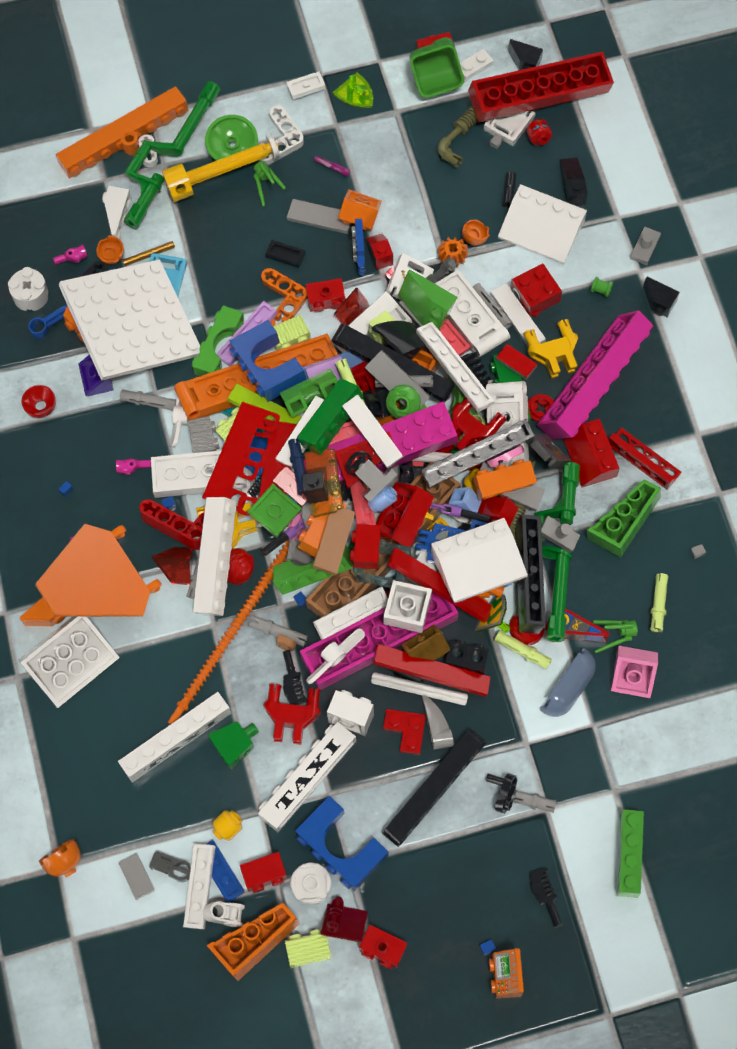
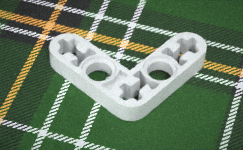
[259,106,304,165]

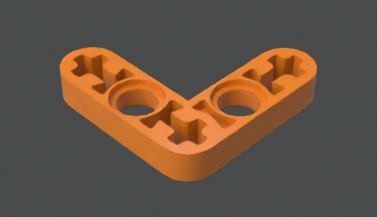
[261,268,307,326]

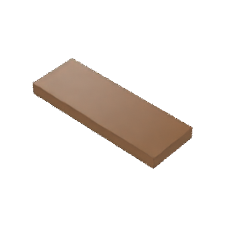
[313,504,355,576]

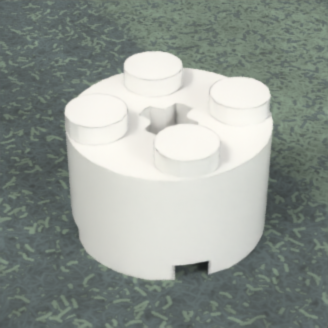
[8,267,49,311]

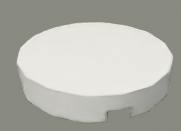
[290,862,332,905]

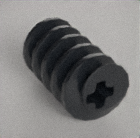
[460,352,491,389]

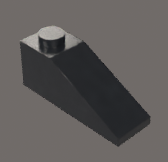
[560,157,588,206]

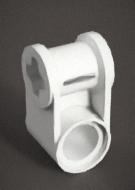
[203,901,245,927]

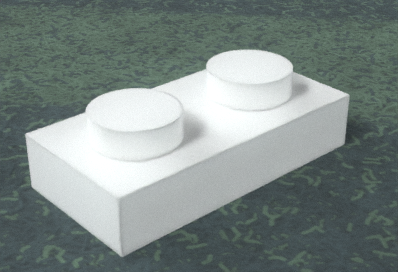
[460,49,494,81]
[287,72,325,100]

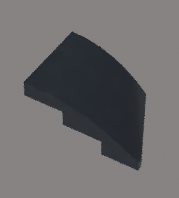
[371,321,430,360]

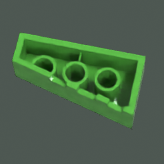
[587,479,661,558]

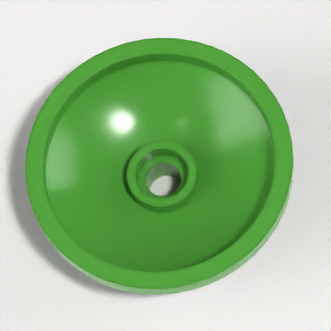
[205,114,258,161]

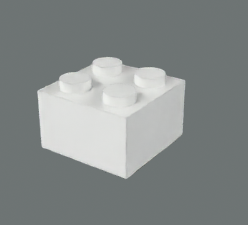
[384,580,432,633]
[327,690,374,736]

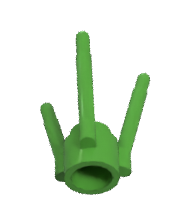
[253,161,286,207]
[592,620,638,653]

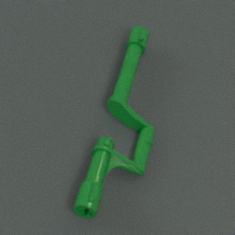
[124,81,221,229]
[534,462,580,642]

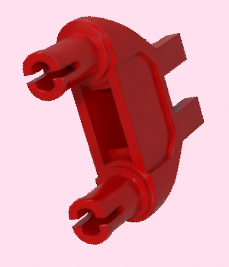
[452,398,507,451]
[263,683,321,745]

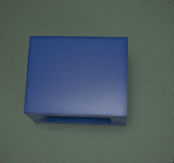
[58,481,73,497]
[161,496,176,509]
[293,592,307,608]
[480,939,496,956]

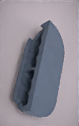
[541,648,596,717]

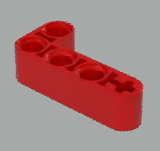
[139,499,205,550]

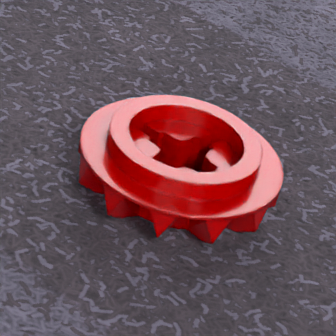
[528,394,554,422]

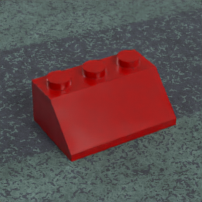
[563,418,620,488]
[376,482,434,549]

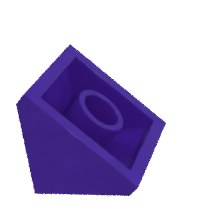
[78,354,114,397]

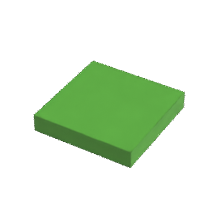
[247,484,302,538]

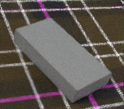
[119,853,155,900]

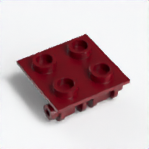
[321,896,368,943]

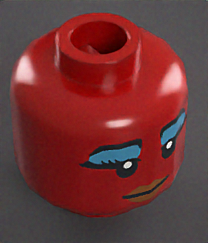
[527,119,552,146]

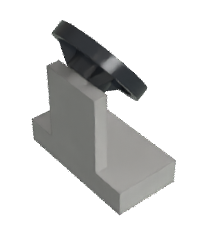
[346,451,398,502]

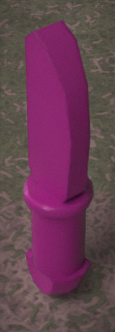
[314,156,351,176]

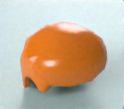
[462,220,490,246]
[96,235,124,265]

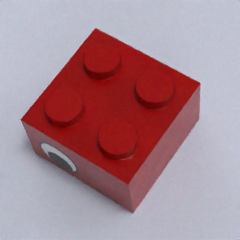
[511,263,562,317]

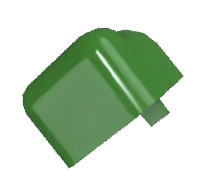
[409,38,464,98]

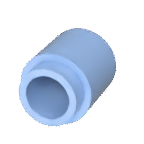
[368,485,397,513]

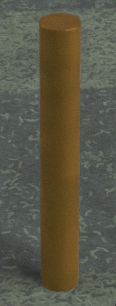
[122,241,175,266]

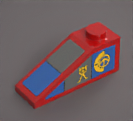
[545,608,610,642]

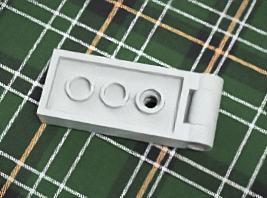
[435,270,510,358]
[486,381,529,467]
[151,450,247,498]

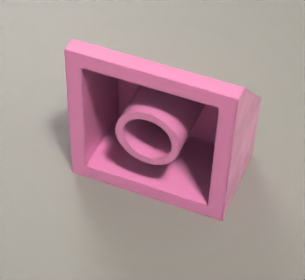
[611,646,658,698]

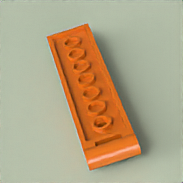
[174,333,338,420]

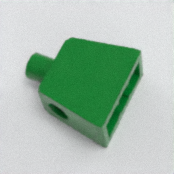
[208,721,259,770]

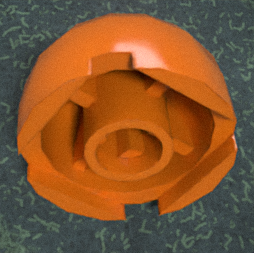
[38,838,81,878]

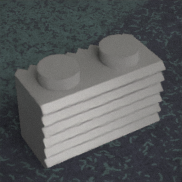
[187,416,220,453]

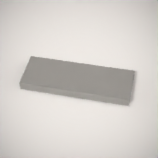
[287,199,351,234]
[365,350,431,408]
[479,462,545,512]

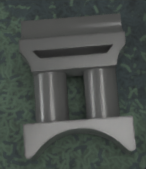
[426,257,457,284]

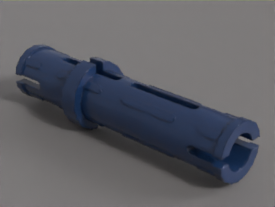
[288,438,306,495]

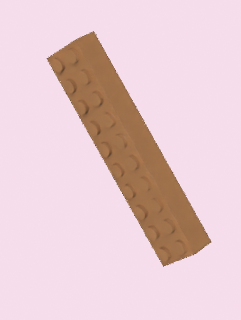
[306,462,461,618]

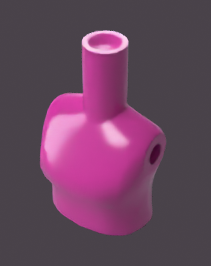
[53,244,88,265]
[116,458,151,475]

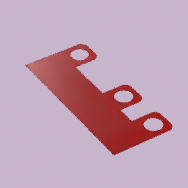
[202,402,280,511]
[237,419,297,516]

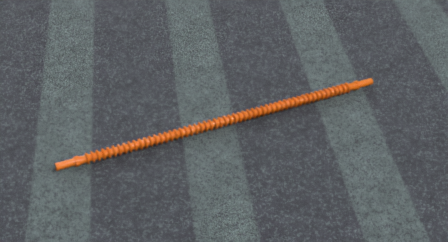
[167,492,330,725]

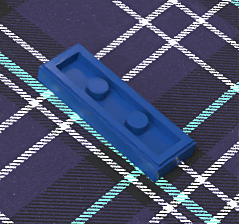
[205,840,245,903]

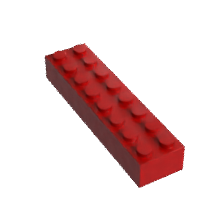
[468,52,614,122]

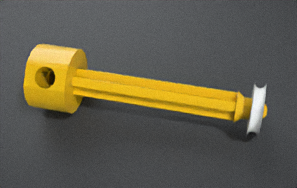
[162,134,281,203]

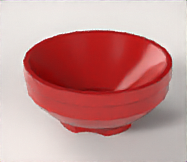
[21,385,56,418]
[509,612,545,646]

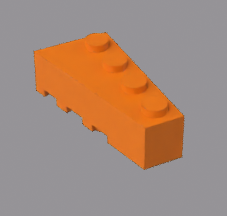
[207,903,300,981]

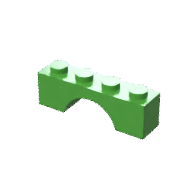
[192,305,245,376]
[273,545,352,595]
[617,810,644,898]

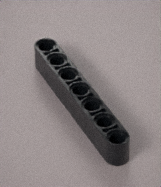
[331,324,454,403]
[382,729,487,847]

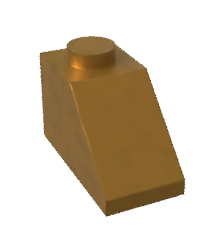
[401,624,450,660]

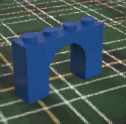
[229,320,307,402]
[295,796,389,891]

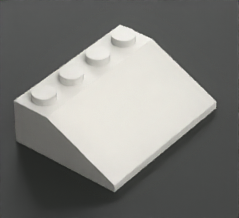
[498,184,587,264]
[431,518,528,603]
[18,616,120,708]

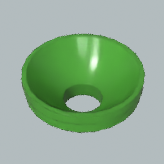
[386,384,421,419]

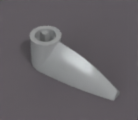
[422,696,454,750]

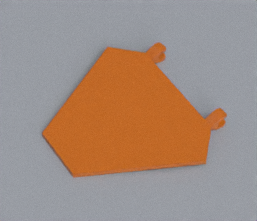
[36,524,162,617]

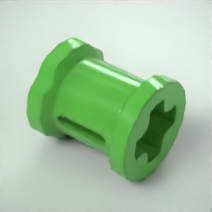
[591,276,613,298]

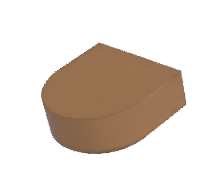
[276,634,297,651]

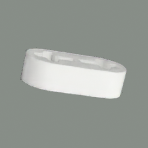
[139,134,158,167]

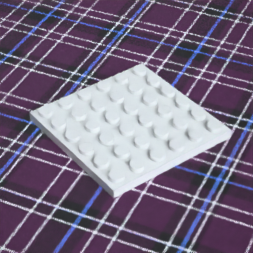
[59,260,200,381]

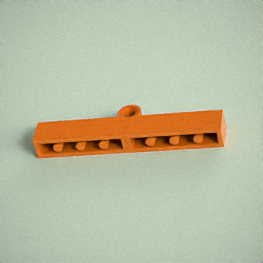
[56,86,189,178]

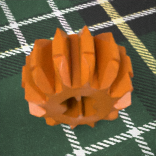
[438,236,468,268]

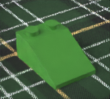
[398,269,458,331]

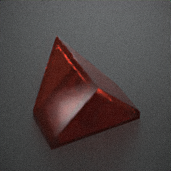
[334,288,369,325]
[152,547,194,585]

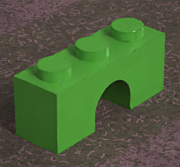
[280,368,338,417]

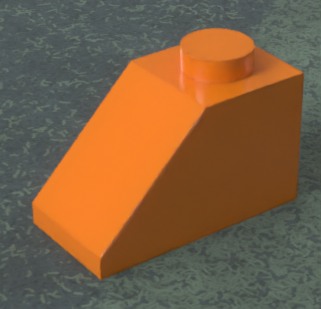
[19,597,65,627]

